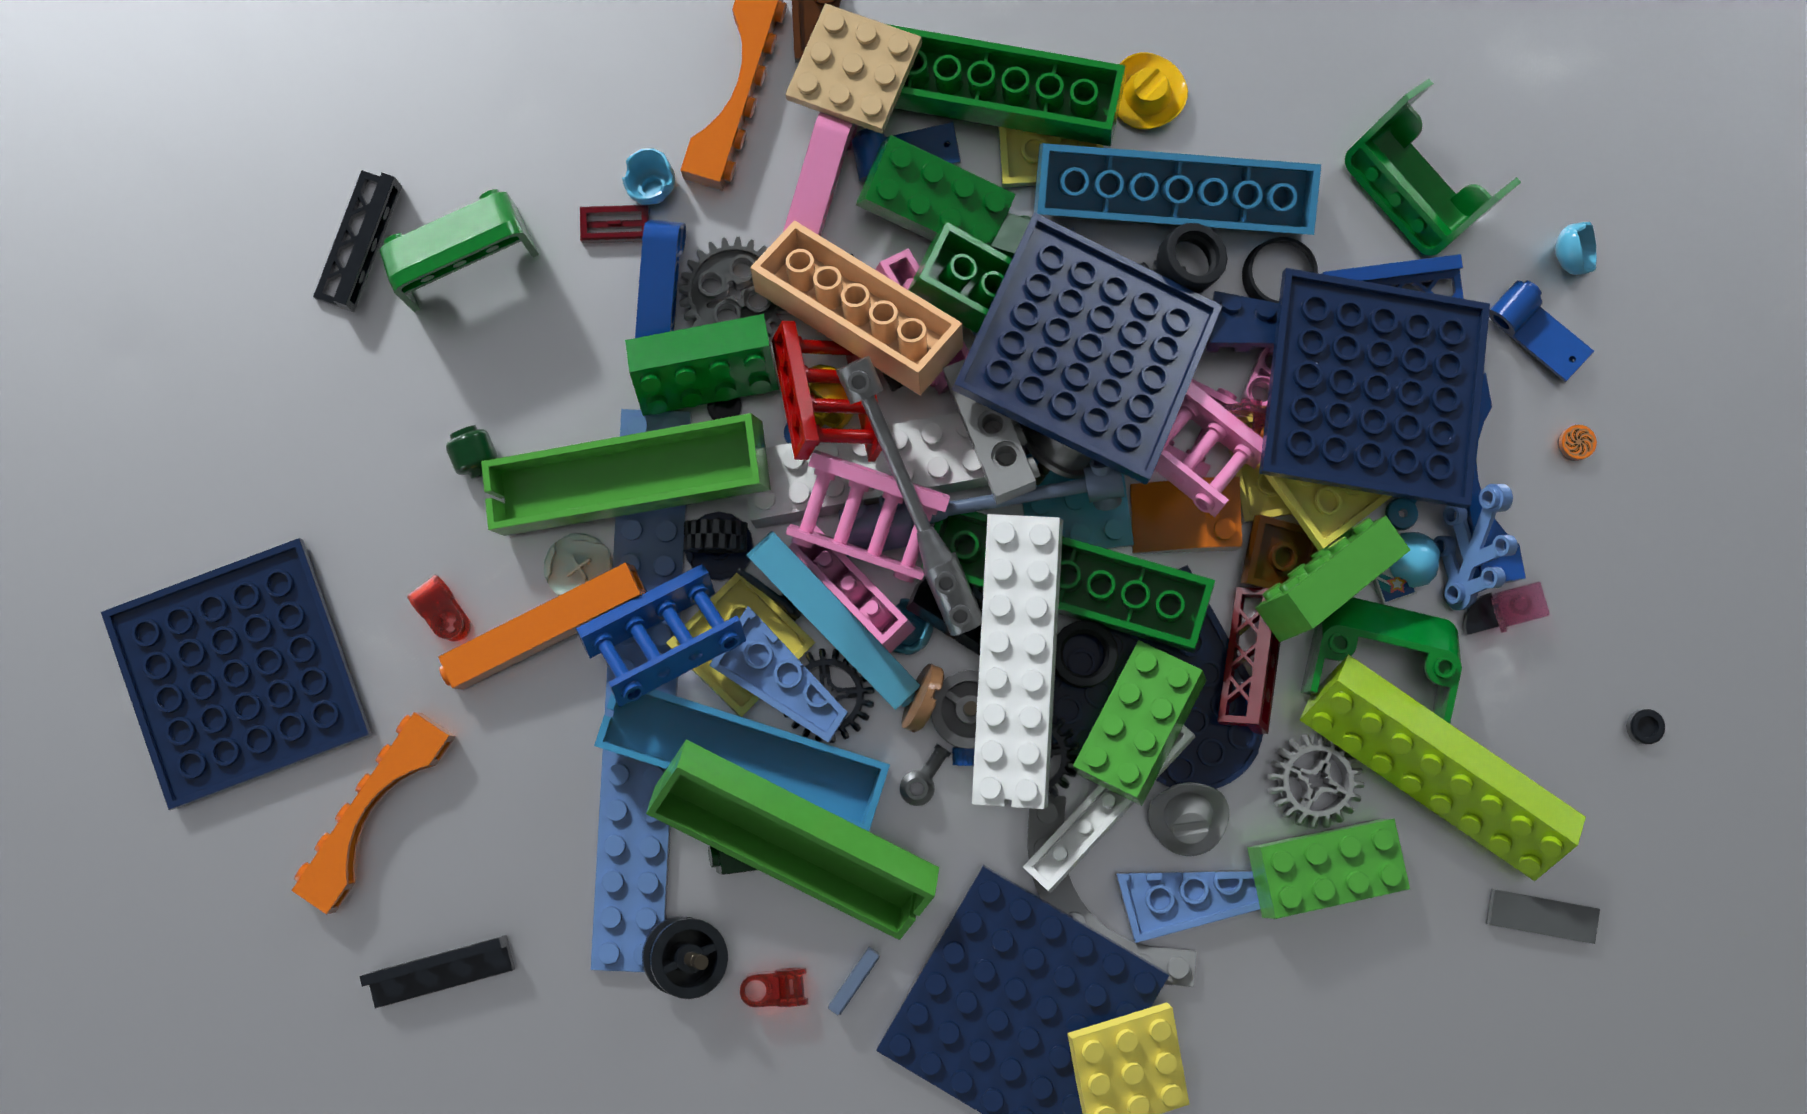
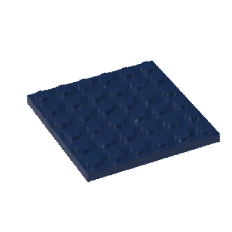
[951,212,1222,485]
[1259,268,1490,509]
[101,538,372,810]
[876,865,1169,1114]

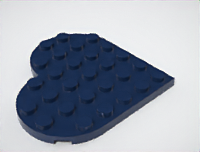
[1051,565,1263,789]

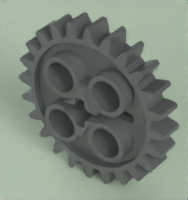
[679,237,788,337]

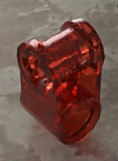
[407,574,471,642]
[740,967,809,1007]

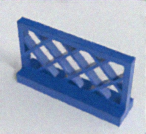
[1321,254,1464,299]

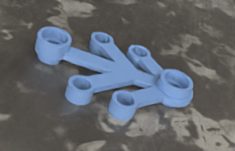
[1433,484,1518,610]

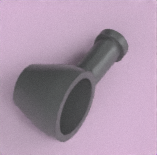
[900,744,951,806]

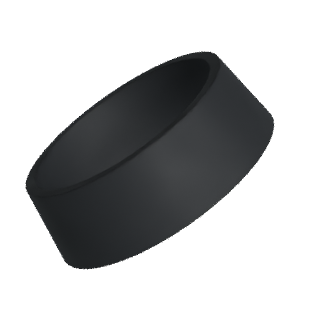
[1242,237,1318,303]

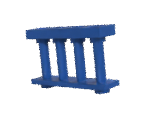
[576,564,746,707]

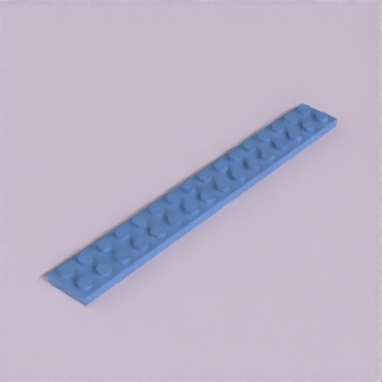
[591,409,692,972]

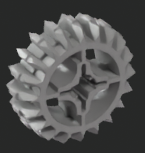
[1267,733,1364,829]

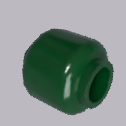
[446,425,497,479]

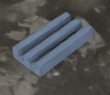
[828,946,880,1015]

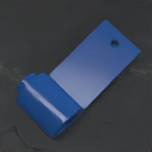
[852,122,961,183]
[1489,280,1594,383]

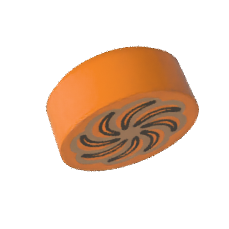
[1559,425,1597,461]

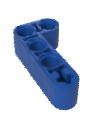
[635,220,686,338]

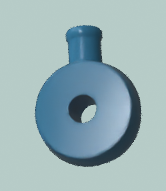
[1385,498,1418,530]

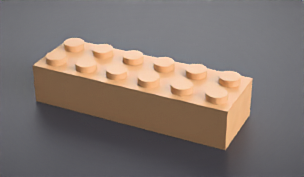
[750,220,963,396]

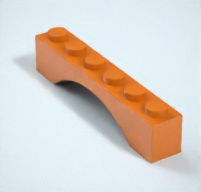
[680,0,787,191]
[291,712,456,915]

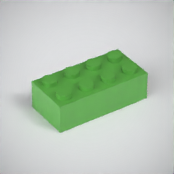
[1255,515,1410,642]
[1073,640,1206,806]
[1247,819,1410,919]

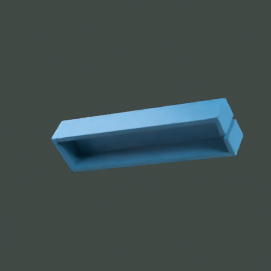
[594,689,890,831]

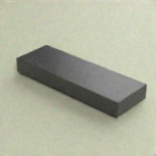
[1487,889,1600,944]

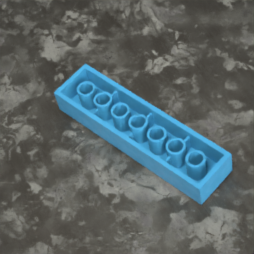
[1034,143,1321,235]

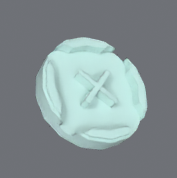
[544,533,613,596]

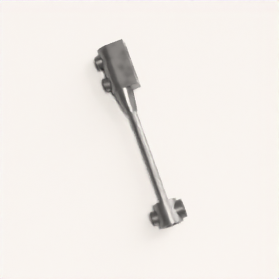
[836,356,982,636]

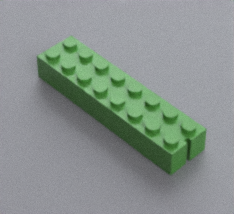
[481,413,771,536]
[646,739,940,940]

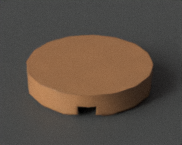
[901,664,944,733]

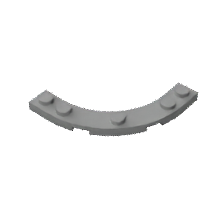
[1027,795,1196,987]

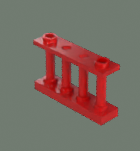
[772,321,882,462]

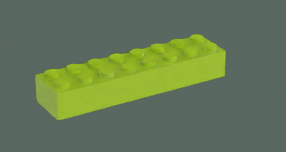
[1300,654,1586,881]

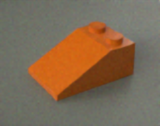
[1130,476,1242,553]

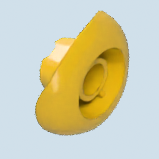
[1118,52,1188,129]

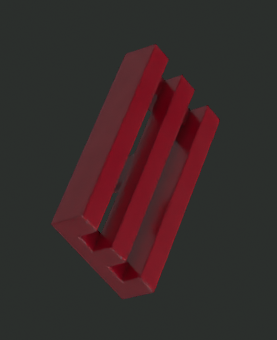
[580,205,650,243]

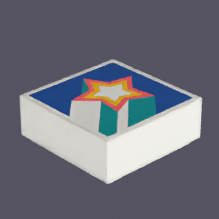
[1373,568,1417,604]

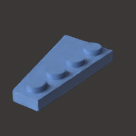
[709,606,848,743]
[1115,871,1260,943]

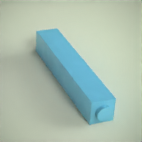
[746,531,921,710]

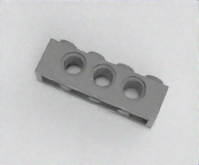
[943,359,1040,505]

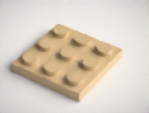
[785,3,922,134]

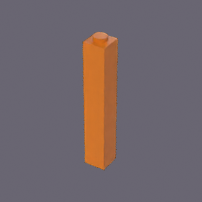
[438,562,646,690]

